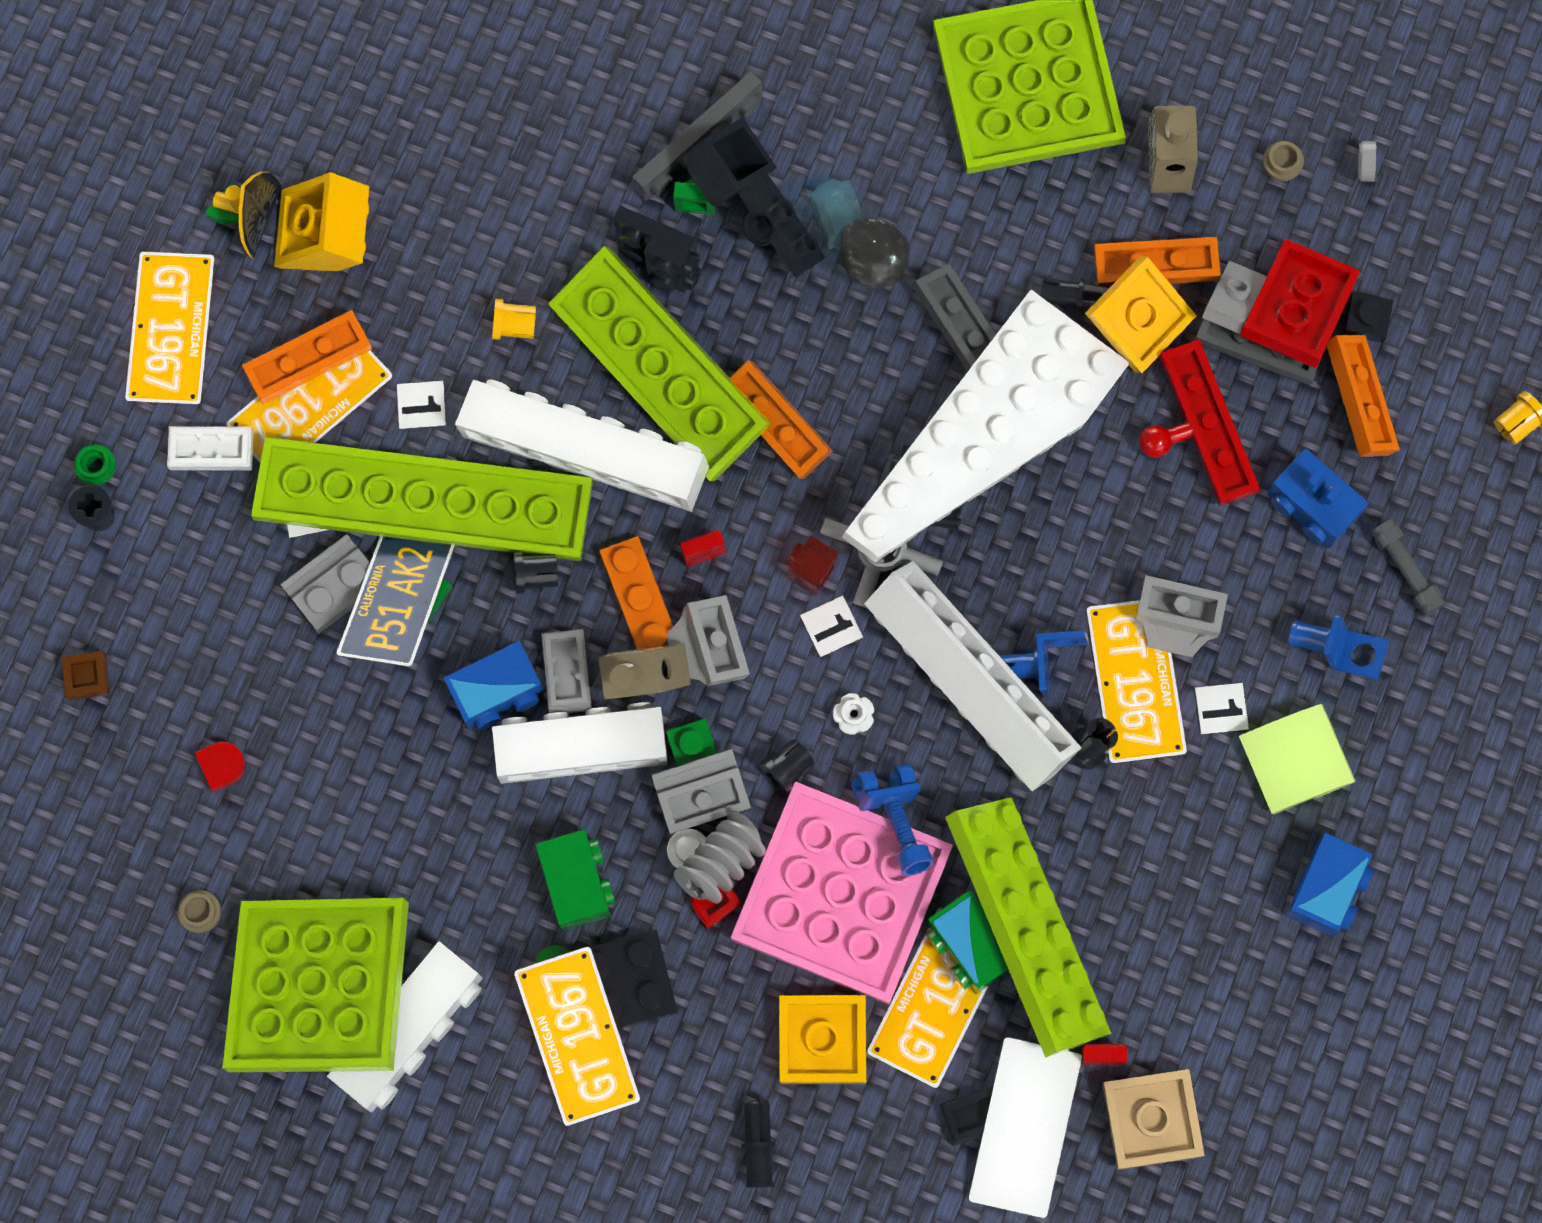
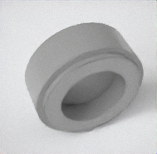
[1358,141,1376,182]

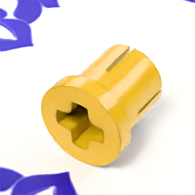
[492,298,536,340]
[1493,391,1542,445]

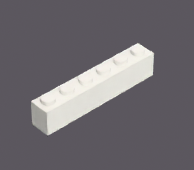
[455,380,709,512]
[864,561,1082,791]

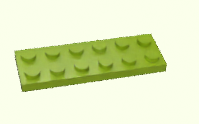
[548,246,772,481]
[945,797,1112,1058]

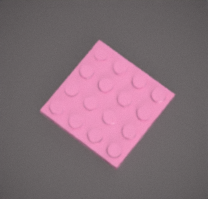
[730,782,953,1005]

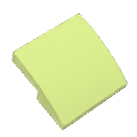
[1239,704,1356,814]

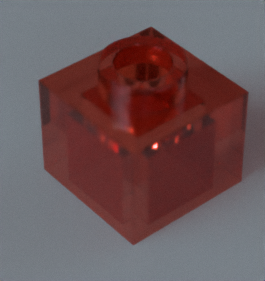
[786,536,839,597]

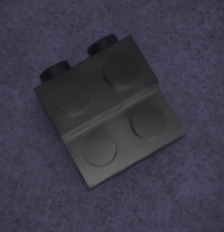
[613,206,702,294]

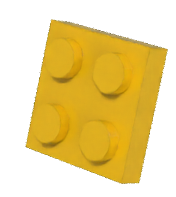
[1085,256,1197,373]
[779,995,866,1084]

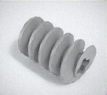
[674,811,766,904]

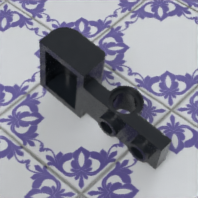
[686,118,825,278]

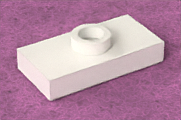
[167,427,254,470]

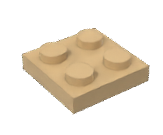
[1102,1069,1205,1170]

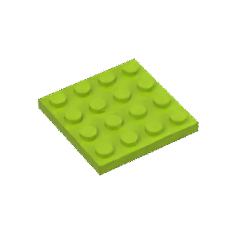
[933,0,1126,174]
[222,898,409,1072]

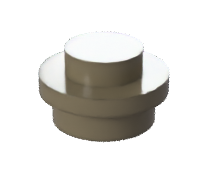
[1263,141,1304,181]
[178,890,221,933]

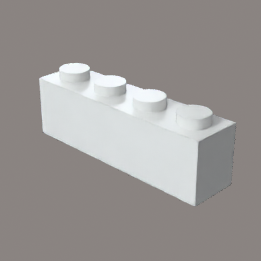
[492,702,668,784]
[327,942,483,1112]

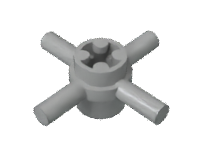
[820,518,943,608]

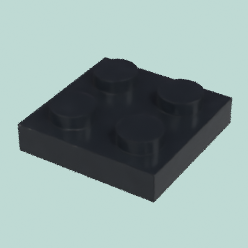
[589,929,678,1030]

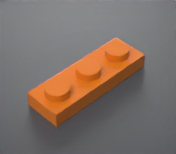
[1093,237,1221,287]
[242,310,372,405]
[1327,335,1400,457]
[730,360,833,479]
[599,536,673,649]

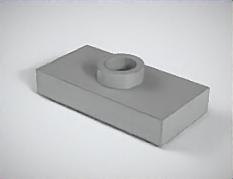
[1202,261,1267,334]
[542,629,592,713]

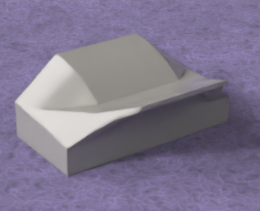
[1136,575,1228,657]
[666,595,750,686]

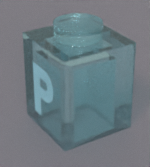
[811,179,867,249]

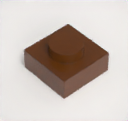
[61,651,111,701]

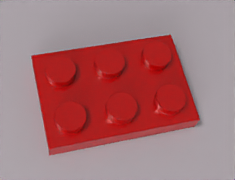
[1240,239,1360,369]

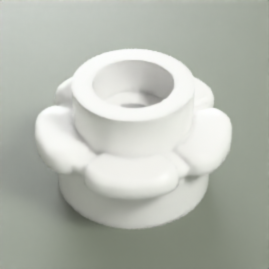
[833,693,874,735]

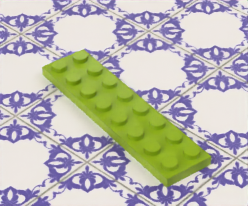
[251,437,593,561]

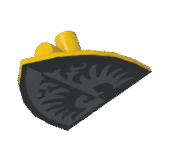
[213,171,282,259]

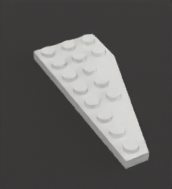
[842,290,1129,562]

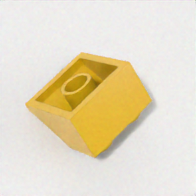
[274,172,369,271]

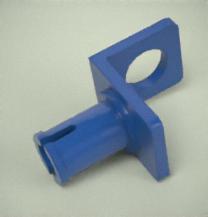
[1289,615,1389,680]
[998,631,1089,697]

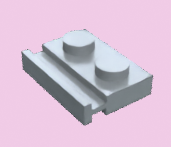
[280,534,370,634]
[651,749,751,834]

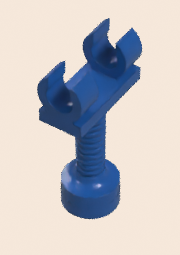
[851,764,934,876]

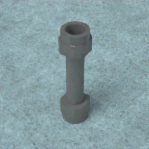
[1371,519,1446,617]

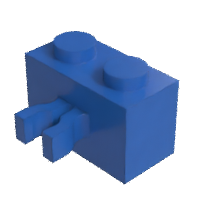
[1267,448,1369,549]

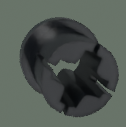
[69,485,115,532]
[513,552,558,594]
[1070,718,1118,770]
[758,739,815,795]

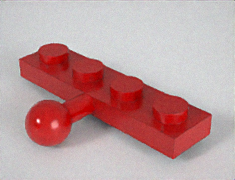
[1139,339,1260,507]

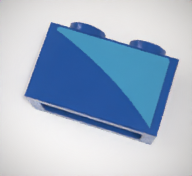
[444,641,545,731]
[1285,833,1374,937]

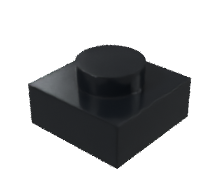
[1343,291,1394,343]

